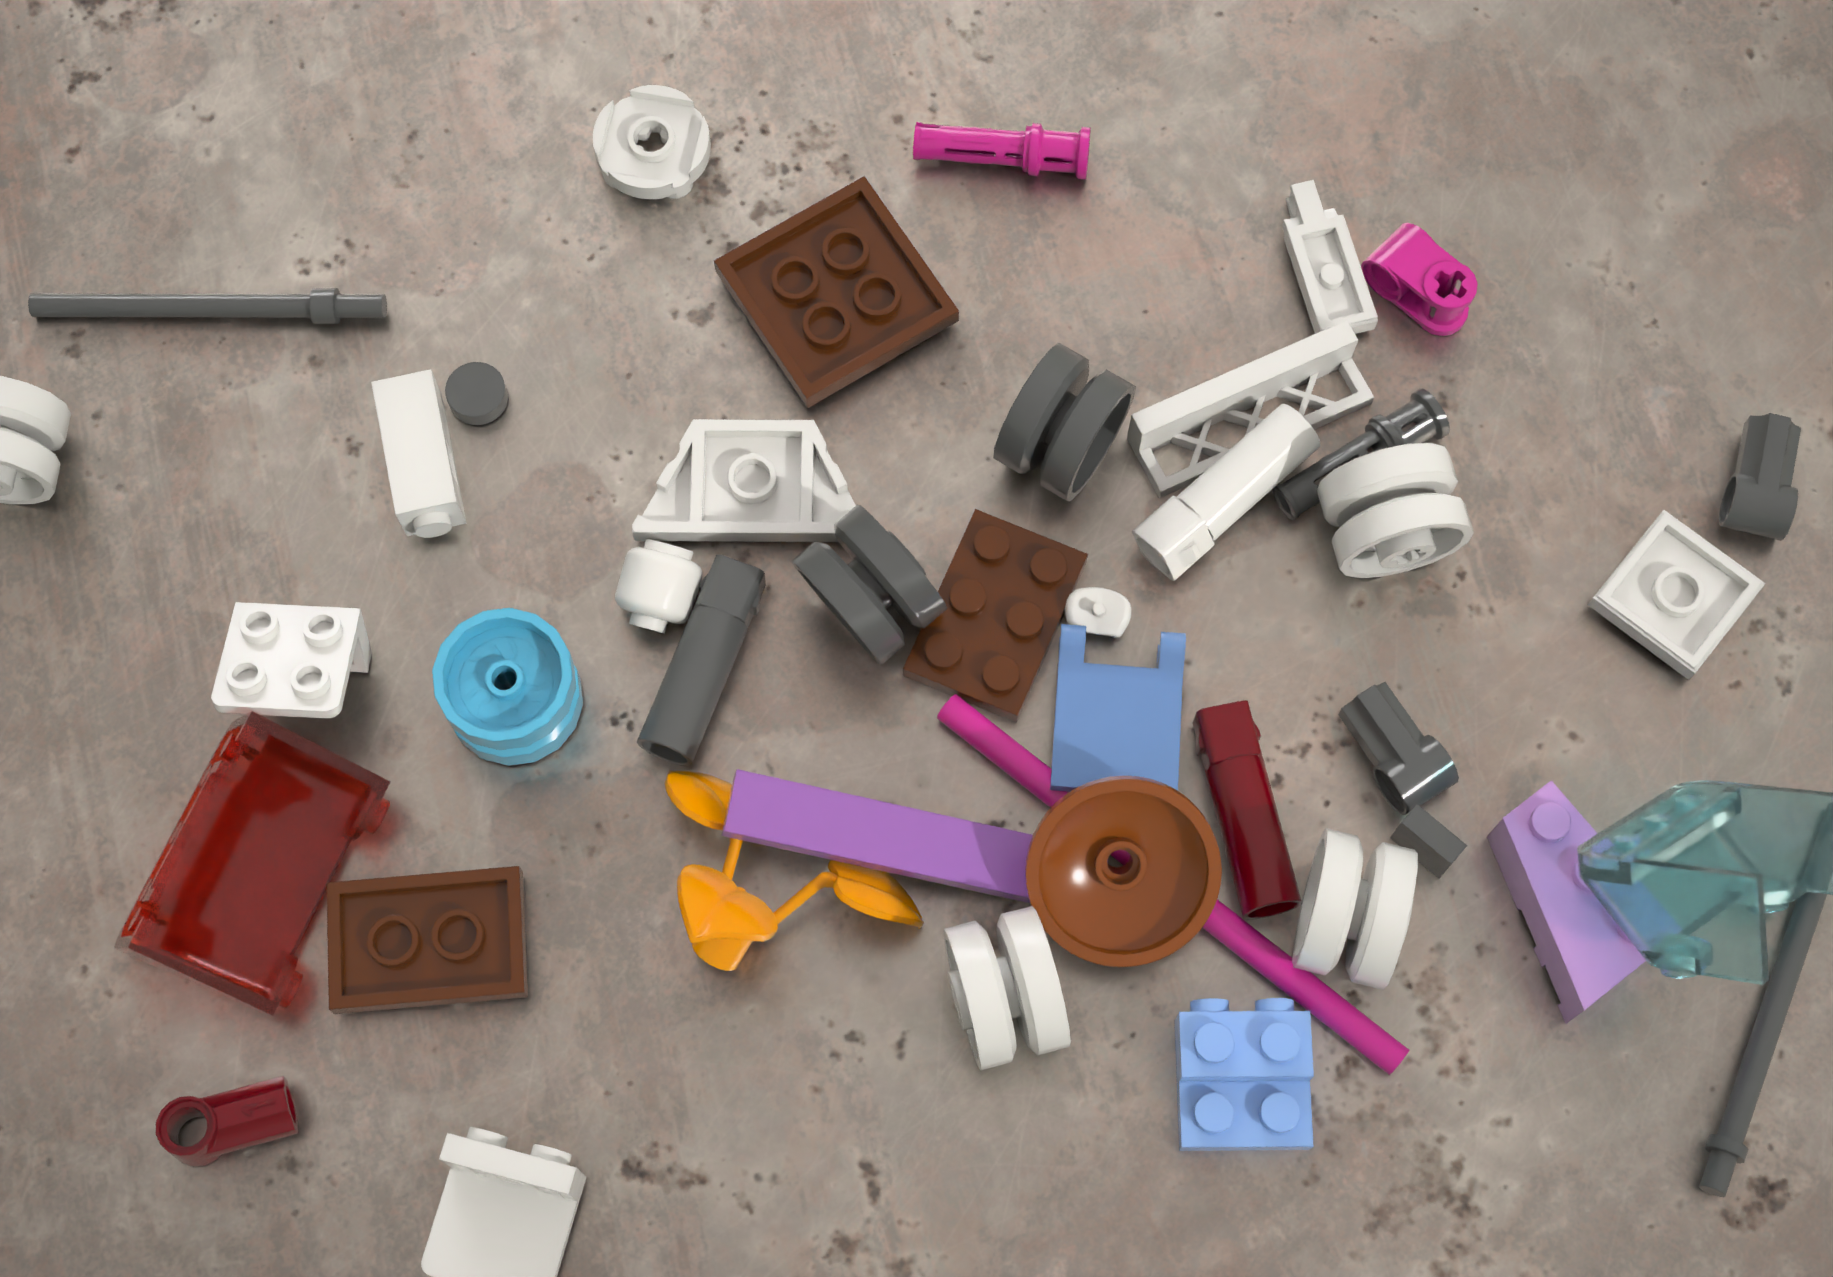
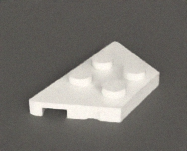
[632,419,856,542]

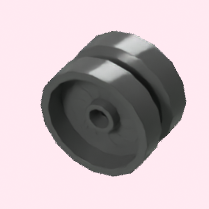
[993,343,1136,502]
[791,504,947,665]

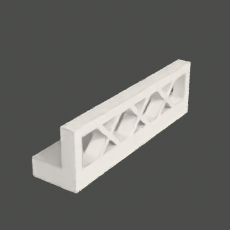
[1127,320,1374,498]

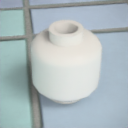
[615,539,702,634]

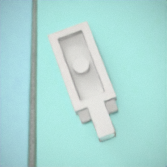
[1282,180,1378,334]

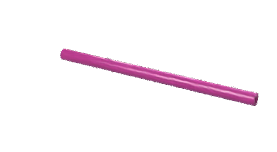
[937,694,1410,1075]

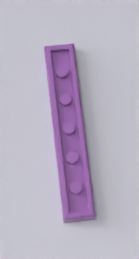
[722,769,1108,903]

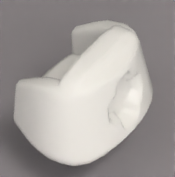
[1065,587,1131,638]

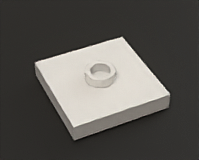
[1588,510,1766,680]

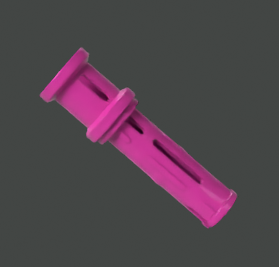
[913,122,1091,180]

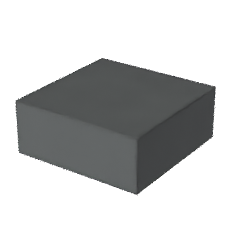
[1390,804,1468,879]

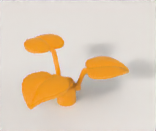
[664,770,924,971]

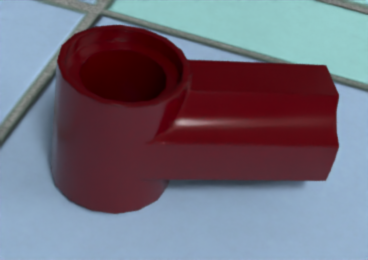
[156,1076,299,1167]

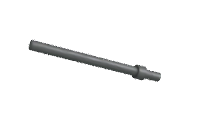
[28,288,387,324]

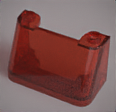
[114,711,390,1016]

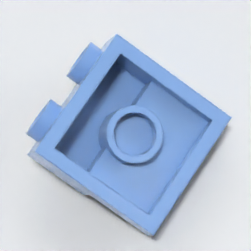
[1174,998,1314,1151]

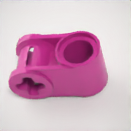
[1361,223,1478,336]

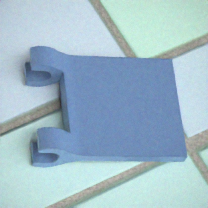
[1050,624,1186,792]

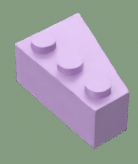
[1487,780,1682,1024]

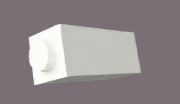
[371,369,467,538]

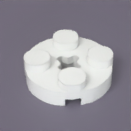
[593,85,711,199]

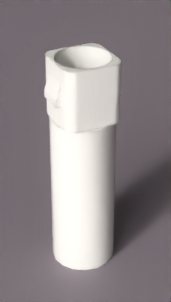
[1132,404,1321,581]

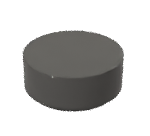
[445,362,508,425]

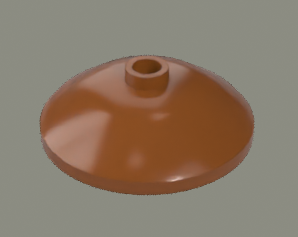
[1025,775,1222,967]

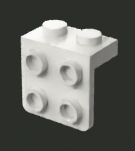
[211,602,372,718]
[421,1127,586,1277]

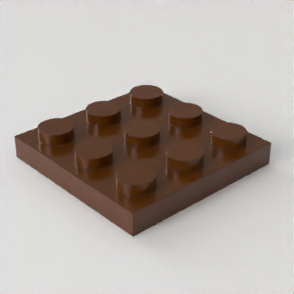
[714,176,959,408]

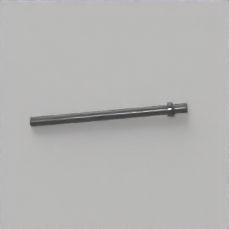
[1699,801,1833,1197]

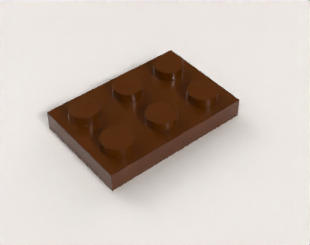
[903,509,1088,723]
[327,866,528,1014]

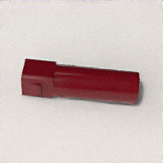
[1192,700,1302,919]

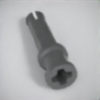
[1272,389,1450,520]

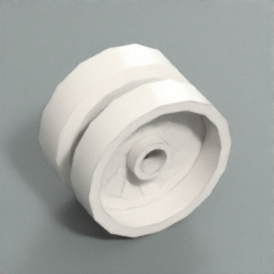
[0,376,71,505]
[1317,443,1474,578]
[1292,828,1418,990]
[943,906,1071,1070]

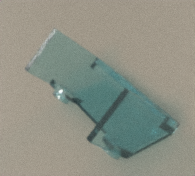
[1577,780,1833,985]

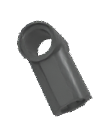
[1719,413,1801,541]
[1338,682,1459,815]

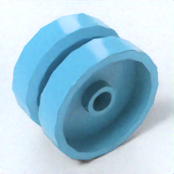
[432,608,583,766]

